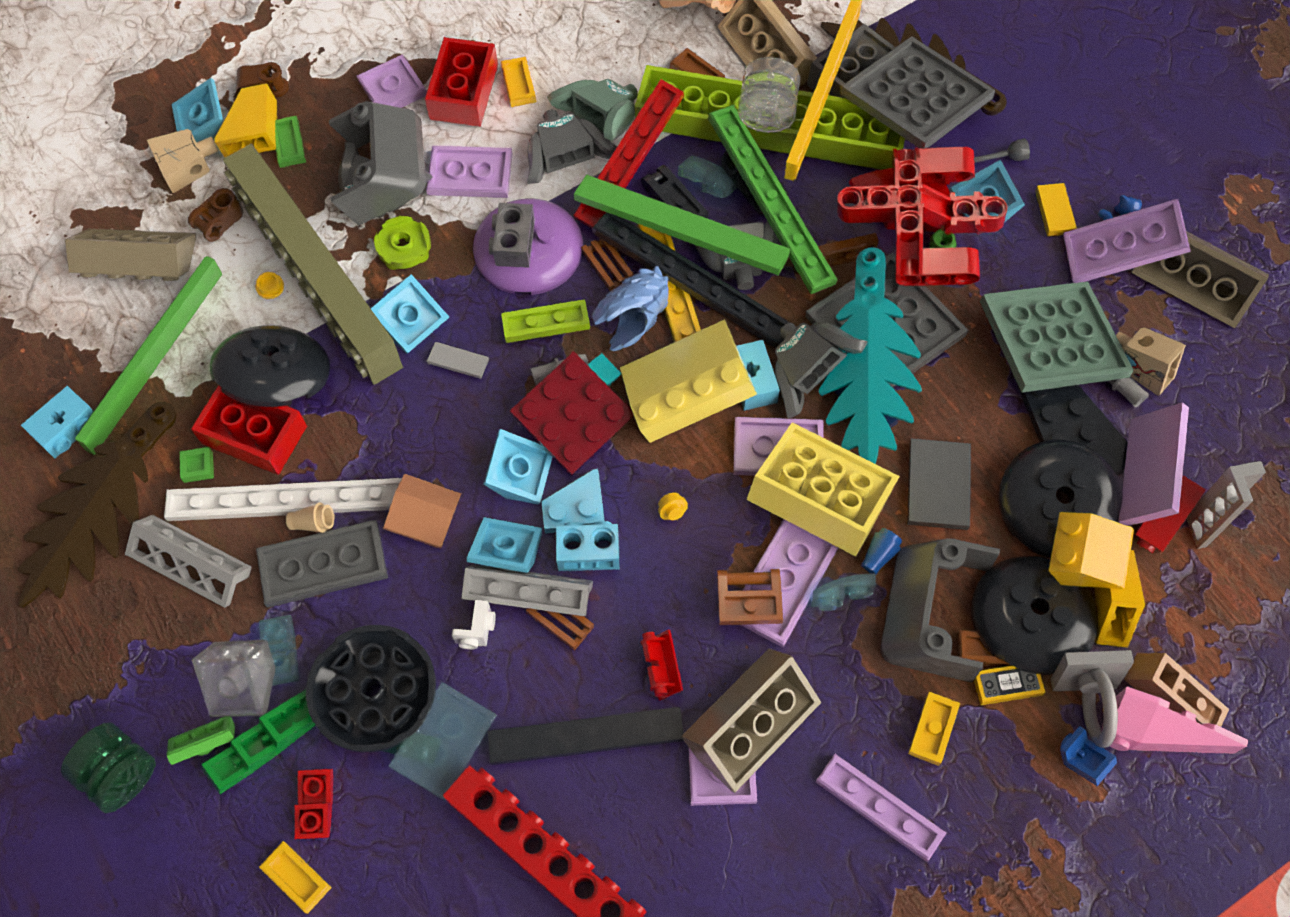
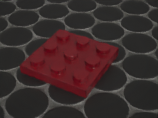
[510,351,634,476]

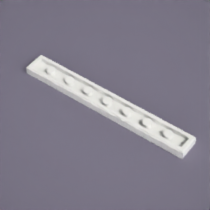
[164,478,402,521]

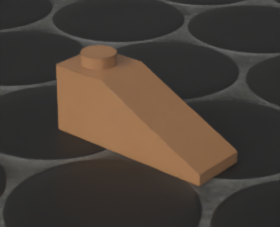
[1124,653,1229,727]

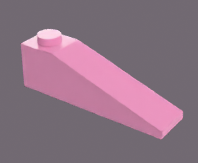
[1101,687,1248,754]

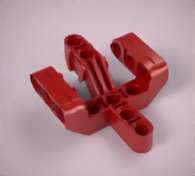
[837,147,1008,286]

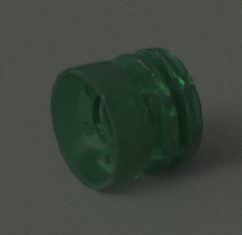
[61,722,156,813]

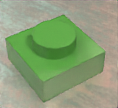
[180,447,214,483]

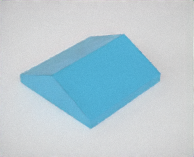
[172,78,223,142]
[951,160,1025,223]
[371,274,449,354]
[484,429,552,505]
[467,517,542,573]

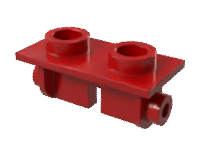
[640,629,683,701]

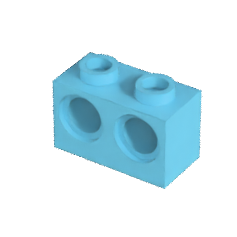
[556,521,620,571]

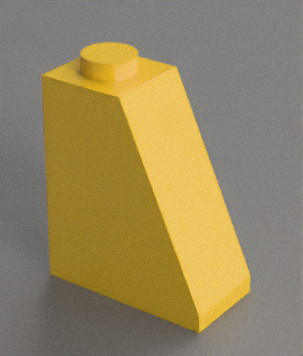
[215,83,277,158]
[1095,550,1145,648]

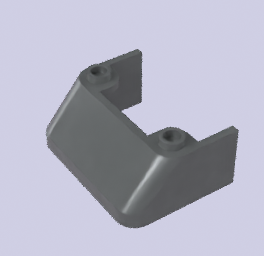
[329,101,426,225]
[880,538,1000,683]

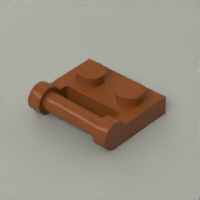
[717,569,783,625]

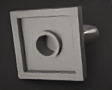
[1050,650,1134,748]

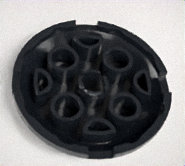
[210,325,330,407]
[998,439,1123,558]
[971,556,1098,675]
[306,625,436,753]

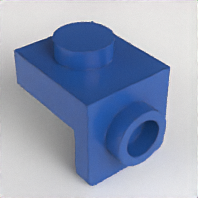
[1060,726,1117,786]

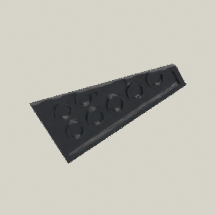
[1009,366,1128,475]

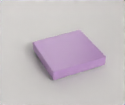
[357,54,427,108]
[689,748,757,806]

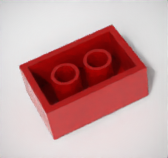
[425,37,498,127]
[191,385,307,475]

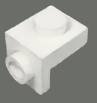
[452,600,495,650]

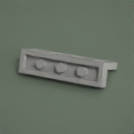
[1186,461,1266,549]
[125,515,252,608]
[462,564,593,616]

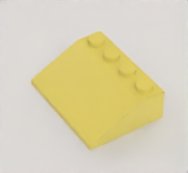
[620,319,757,443]
[747,422,900,557]

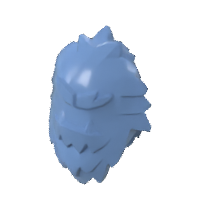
[592,266,669,351]

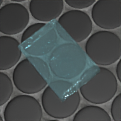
[389,682,497,801]

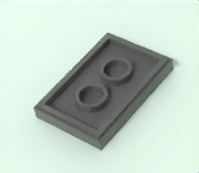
[907,438,971,530]

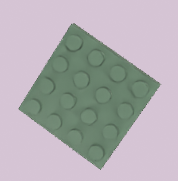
[980,281,1134,393]

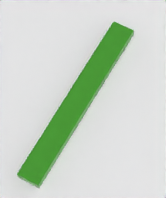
[708,105,838,294]
[574,175,790,276]
[75,256,222,455]

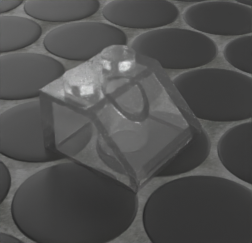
[192,640,276,717]

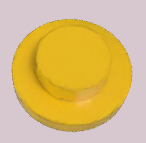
[255,272,284,299]
[658,493,688,520]

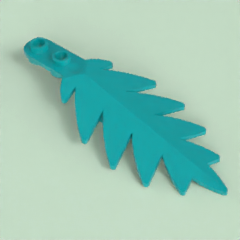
[819,248,922,464]

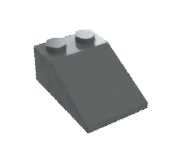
[807,24,896,98]

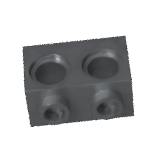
[489,203,535,268]

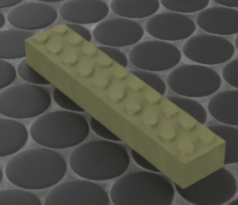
[222,143,403,385]

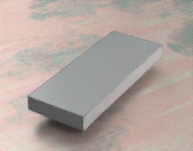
[427,342,489,379]

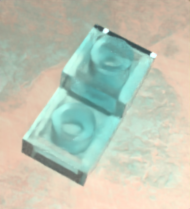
[678,155,737,198]
[810,574,876,611]
[259,615,299,687]

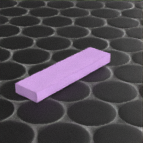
[816,754,946,862]

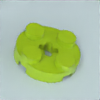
[374,216,431,270]

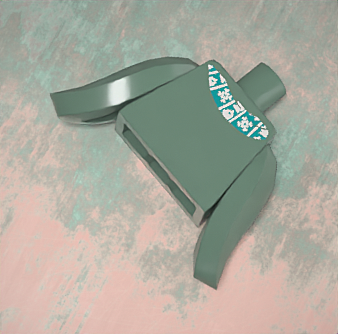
[547,79,638,141]

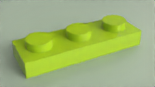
[501,299,590,343]

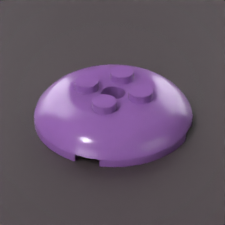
[473,198,583,295]

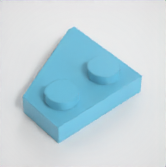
[541,469,605,534]

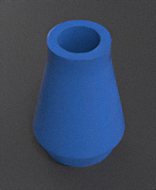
[861,528,902,575]

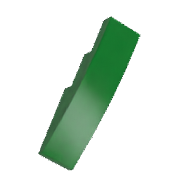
[201,689,315,794]

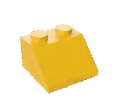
[1049,512,1134,589]

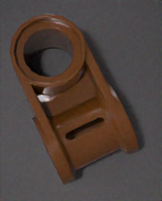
[236,62,289,98]
[188,188,243,242]

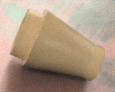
[286,502,335,533]

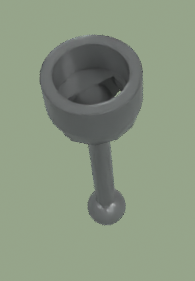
[974,138,1030,163]

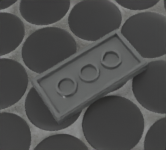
[256,520,388,608]

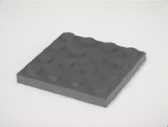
[840,36,995,149]
[805,253,968,387]

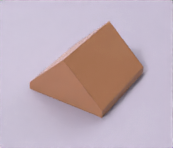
[383,474,461,549]

